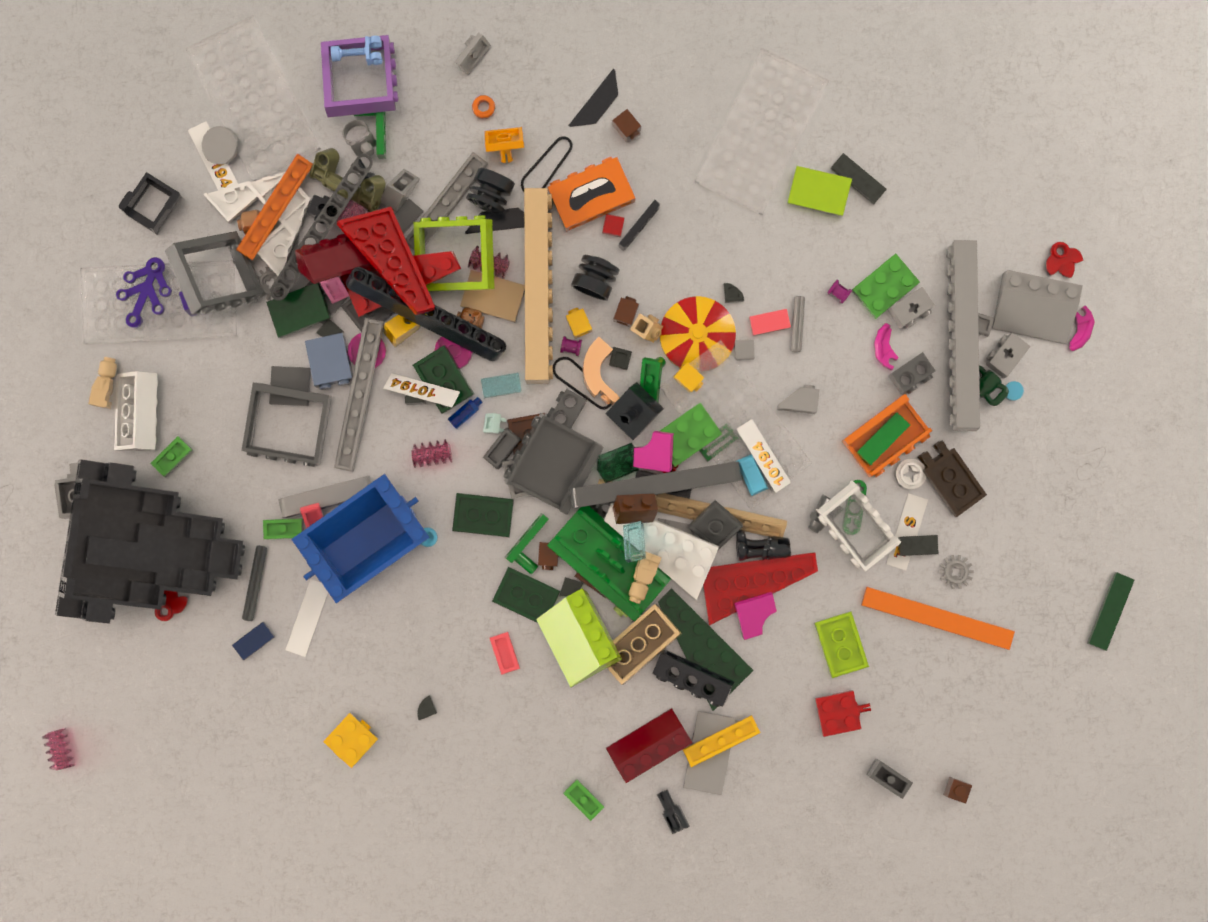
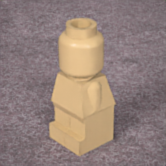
[88,357,117,409]
[629,551,662,604]

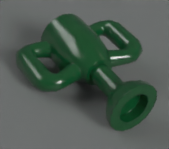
[979,365,1009,406]

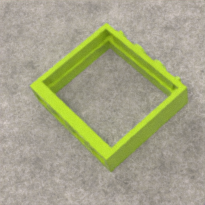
[413,215,495,291]

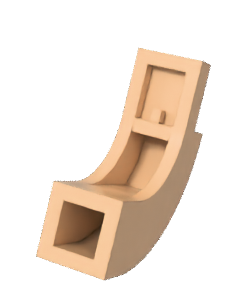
[582,337,620,405]

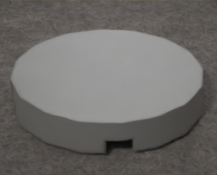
[202,126,239,165]

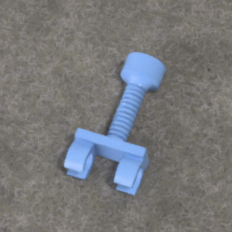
[331,35,382,66]

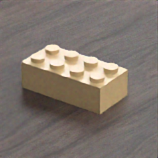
[607,604,682,685]

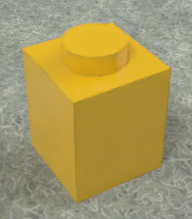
[566,308,592,339]
[673,362,704,393]

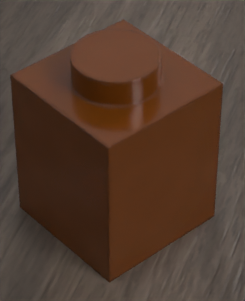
[612,109,641,142]
[613,296,639,328]
[538,542,558,570]
[943,777,972,804]

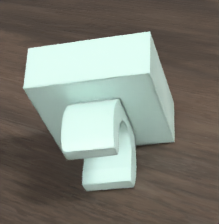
[483,413,506,434]

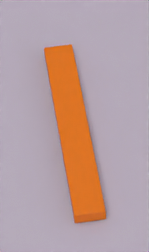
[861,587,1015,650]

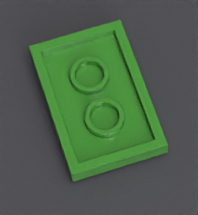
[852,253,920,319]
[660,402,722,467]

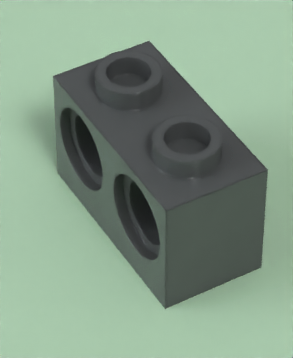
[889,352,936,394]
[547,389,587,428]

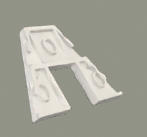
[203,172,311,276]

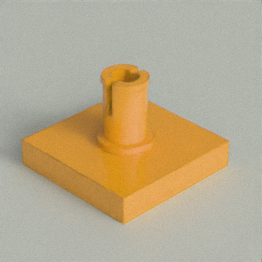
[484,127,524,163]

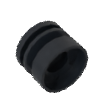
[466,168,515,214]
[571,255,620,301]

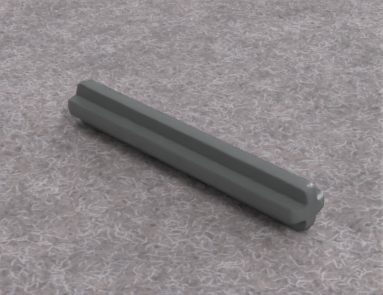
[242,545,267,621]

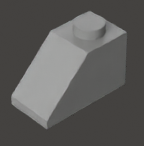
[381,169,420,212]
[777,385,820,414]

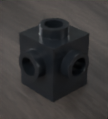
[307,195,338,225]

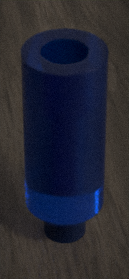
[448,397,483,429]

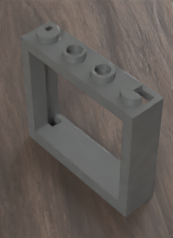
[165,231,263,315]
[241,382,332,467]

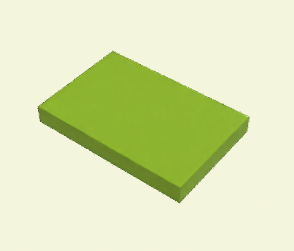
[787,166,852,216]
[814,611,869,678]

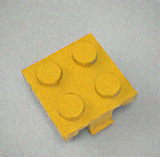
[323,713,378,768]

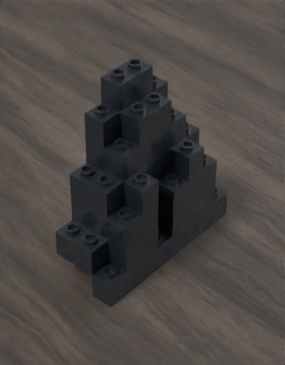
[55,459,245,624]

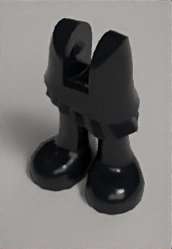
[736,529,791,561]

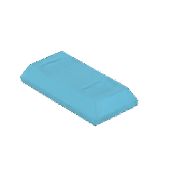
[736,454,769,496]

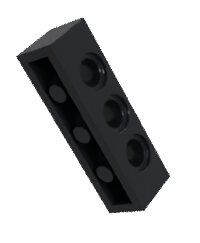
[652,649,735,707]

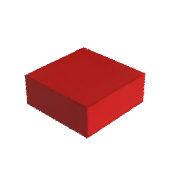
[602,214,625,237]

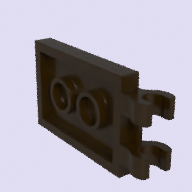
[918,440,987,517]

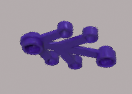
[116,257,172,329]

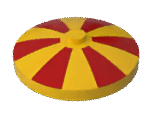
[660,296,736,373]

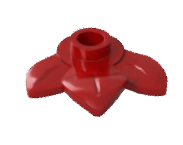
[1046,242,1083,278]
[154,590,188,621]

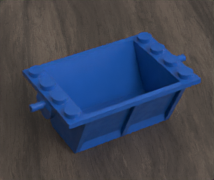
[291,474,430,604]

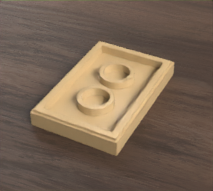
[460,270,525,322]

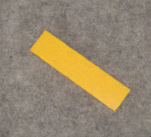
[682,715,761,767]

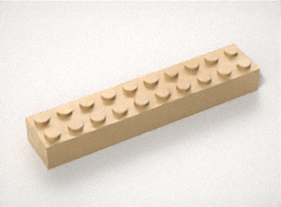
[524,188,553,384]

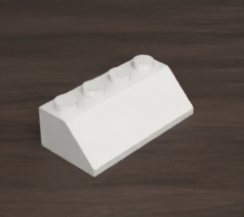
[114,371,158,451]

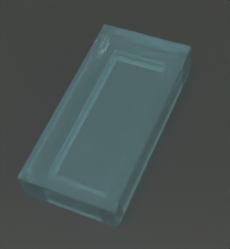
[481,373,522,398]
[623,521,646,563]

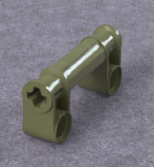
[309,148,386,212]

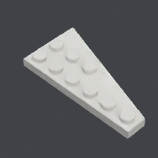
[604,502,719,600]

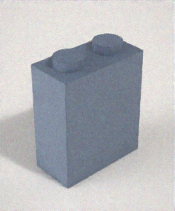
[305,333,353,390]

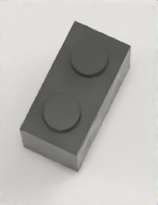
[867,759,913,799]

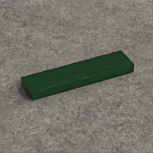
[1087,572,1135,651]

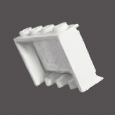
[816,480,901,572]

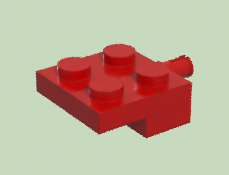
[815,690,871,737]

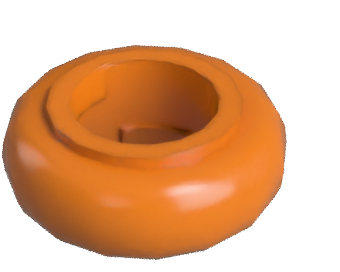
[472,95,495,119]

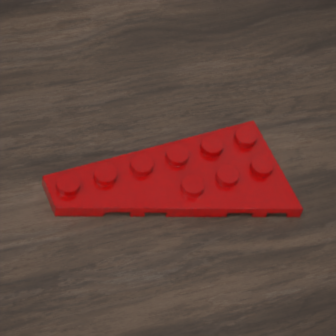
[337,207,435,315]
[341,251,461,317]
[703,552,818,626]

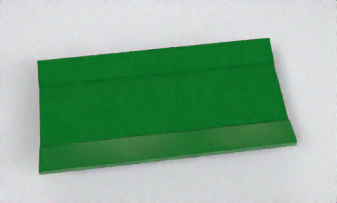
[547,506,671,622]

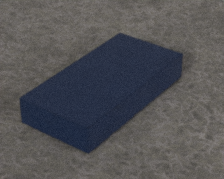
[232,622,275,660]

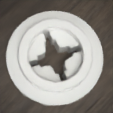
[896,459,926,489]

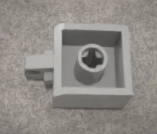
[54,462,78,519]

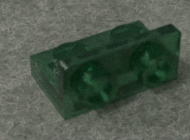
[597,443,639,483]

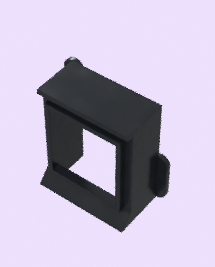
[119,172,182,234]

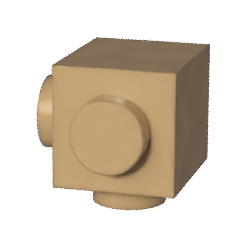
[630,313,663,343]

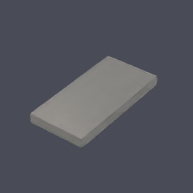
[683,711,736,795]

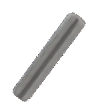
[791,296,805,352]

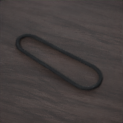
[521,136,573,192]
[553,357,612,410]

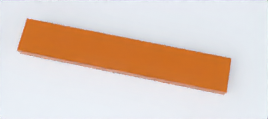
[236,154,313,260]

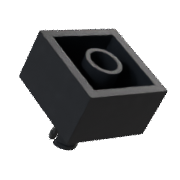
[606,382,664,440]

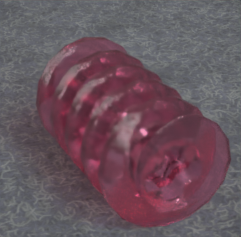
[468,245,510,279]
[411,439,453,468]
[42,728,75,771]

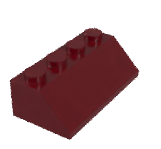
[295,234,372,284]
[606,708,693,783]

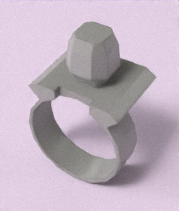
[342,120,376,156]

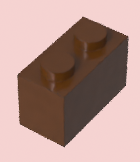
[613,493,658,524]

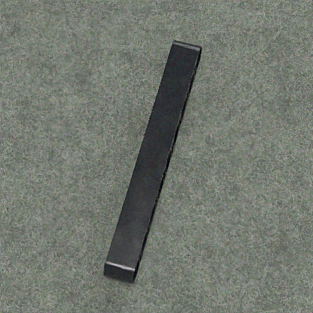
[346,267,506,361]

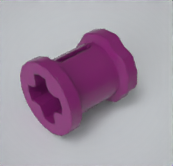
[827,280,852,304]
[560,336,582,357]

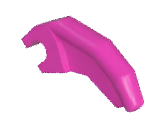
[1069,305,1095,351]
[874,323,898,370]

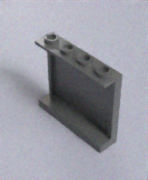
[503,413,604,515]

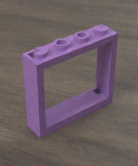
[321,35,399,117]

